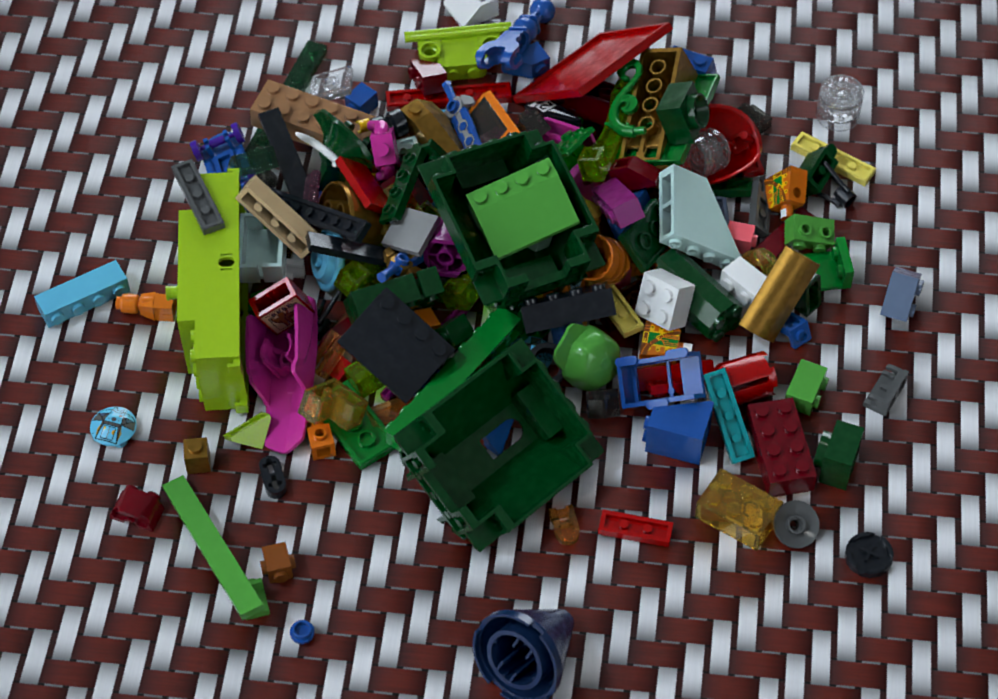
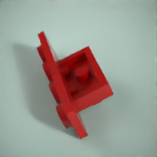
[637,359,714,398]

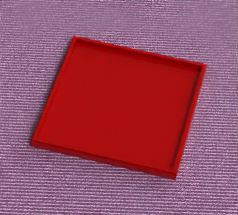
[512,22,673,104]

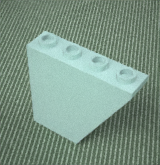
[659,164,741,269]

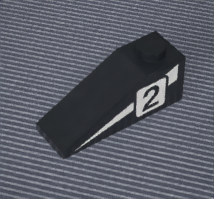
[524,100,582,128]

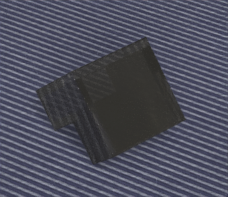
[737,102,772,135]

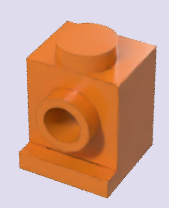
[306,421,336,461]

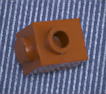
[260,542,296,583]

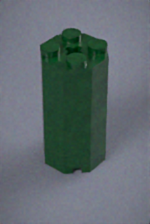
[649,248,743,342]

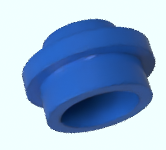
[290,620,315,644]

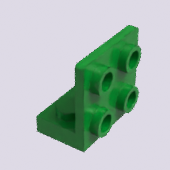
[556,127,595,171]
[803,237,854,291]

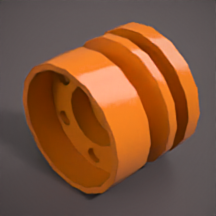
[584,234,631,285]

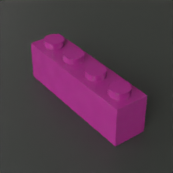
[591,177,645,229]

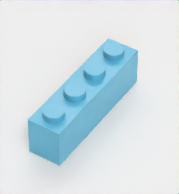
[34,260,130,328]

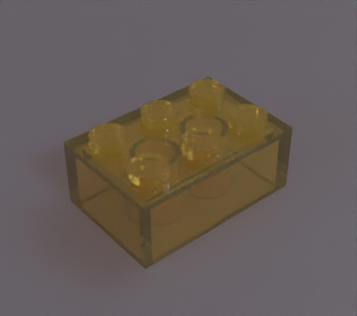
[695,468,783,551]

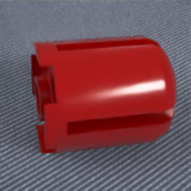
[713,351,778,406]

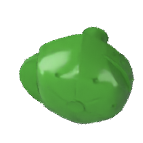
[553,323,620,391]

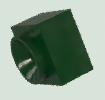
[656,81,709,145]
[813,420,865,491]

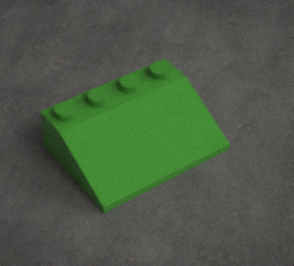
[466,157,580,260]

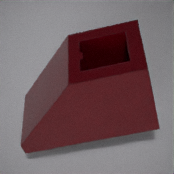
[408,59,447,96]
[608,156,662,192]

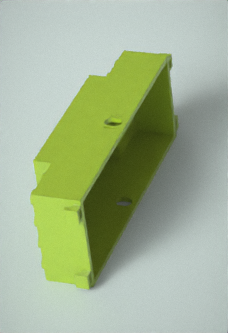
[166,168,249,413]

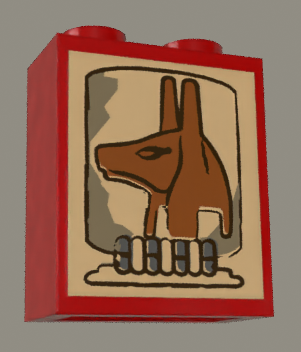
[248,277,315,335]

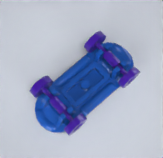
[190,122,257,213]

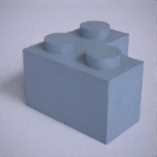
[880,267,924,322]

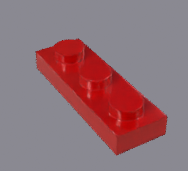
[598,509,674,547]

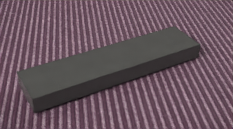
[171,159,225,235]

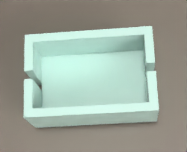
[239,213,287,283]

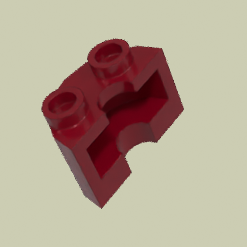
[110,485,165,532]

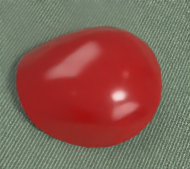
[679,103,763,185]

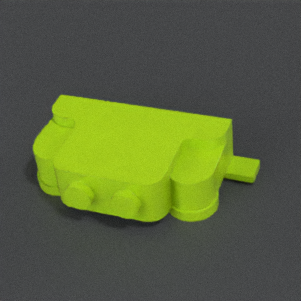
[404,21,511,81]

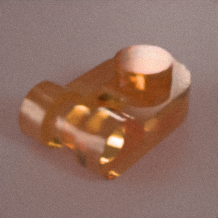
[548,504,580,545]

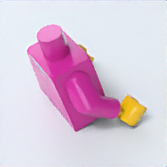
[356,118,401,185]

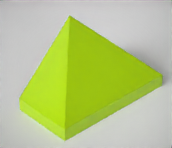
[223,412,271,450]

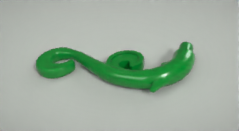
[604,59,647,138]

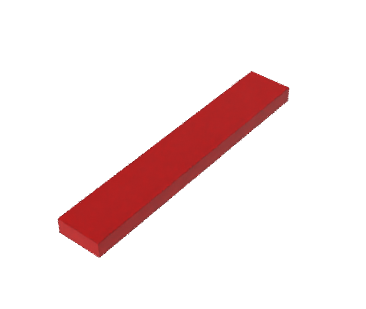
[386,82,512,112]

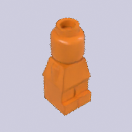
[115,292,177,322]

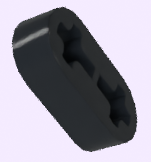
[259,456,287,499]

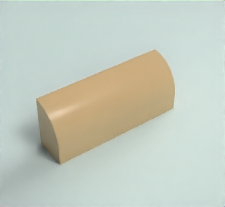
[235,175,319,259]

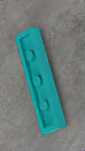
[703,368,755,464]

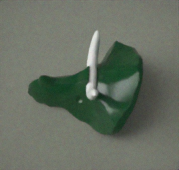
[295,109,375,198]

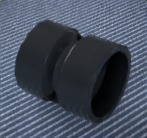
[370,108,409,139]

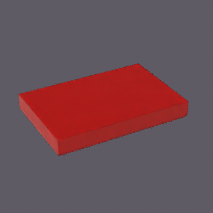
[335,156,388,214]

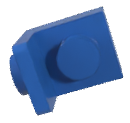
[780,312,812,349]

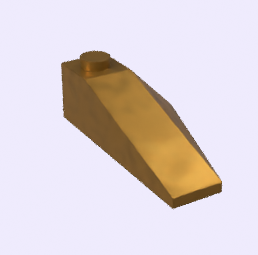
[400,99,464,153]

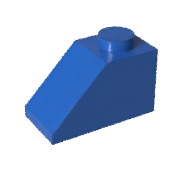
[502,41,550,79]

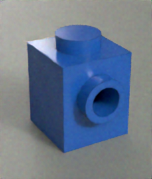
[345,82,378,114]

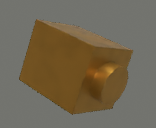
[183,437,211,474]

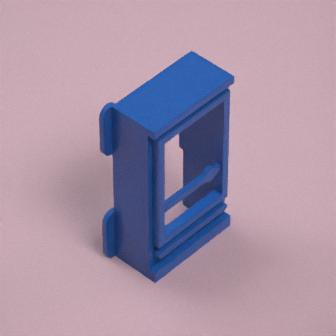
[615,348,706,410]

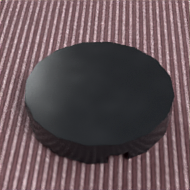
[844,532,894,578]

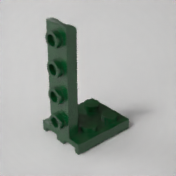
[379,139,447,225]

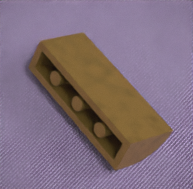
[739,246,820,343]

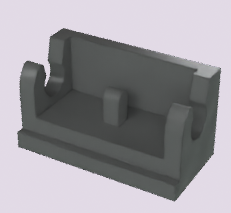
[863,364,909,417]

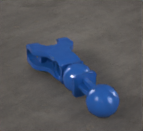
[475,0,555,70]

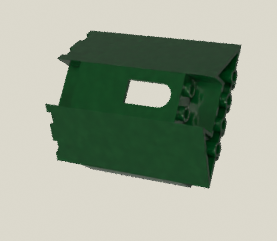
[417,129,606,311]
[393,338,605,552]

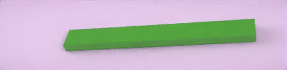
[162,475,264,620]

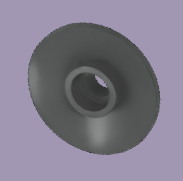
[773,500,819,549]

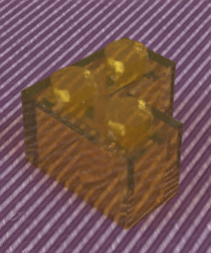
[297,378,369,431]

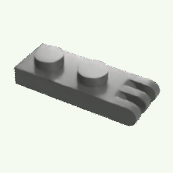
[748,180,771,239]

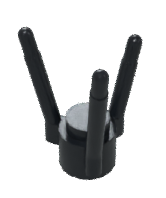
[816,161,857,208]
[317,290,341,339]

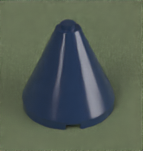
[472,609,574,699]

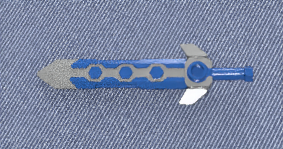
[442,81,482,149]

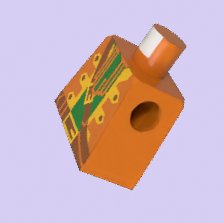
[764,165,808,222]
[639,320,693,367]

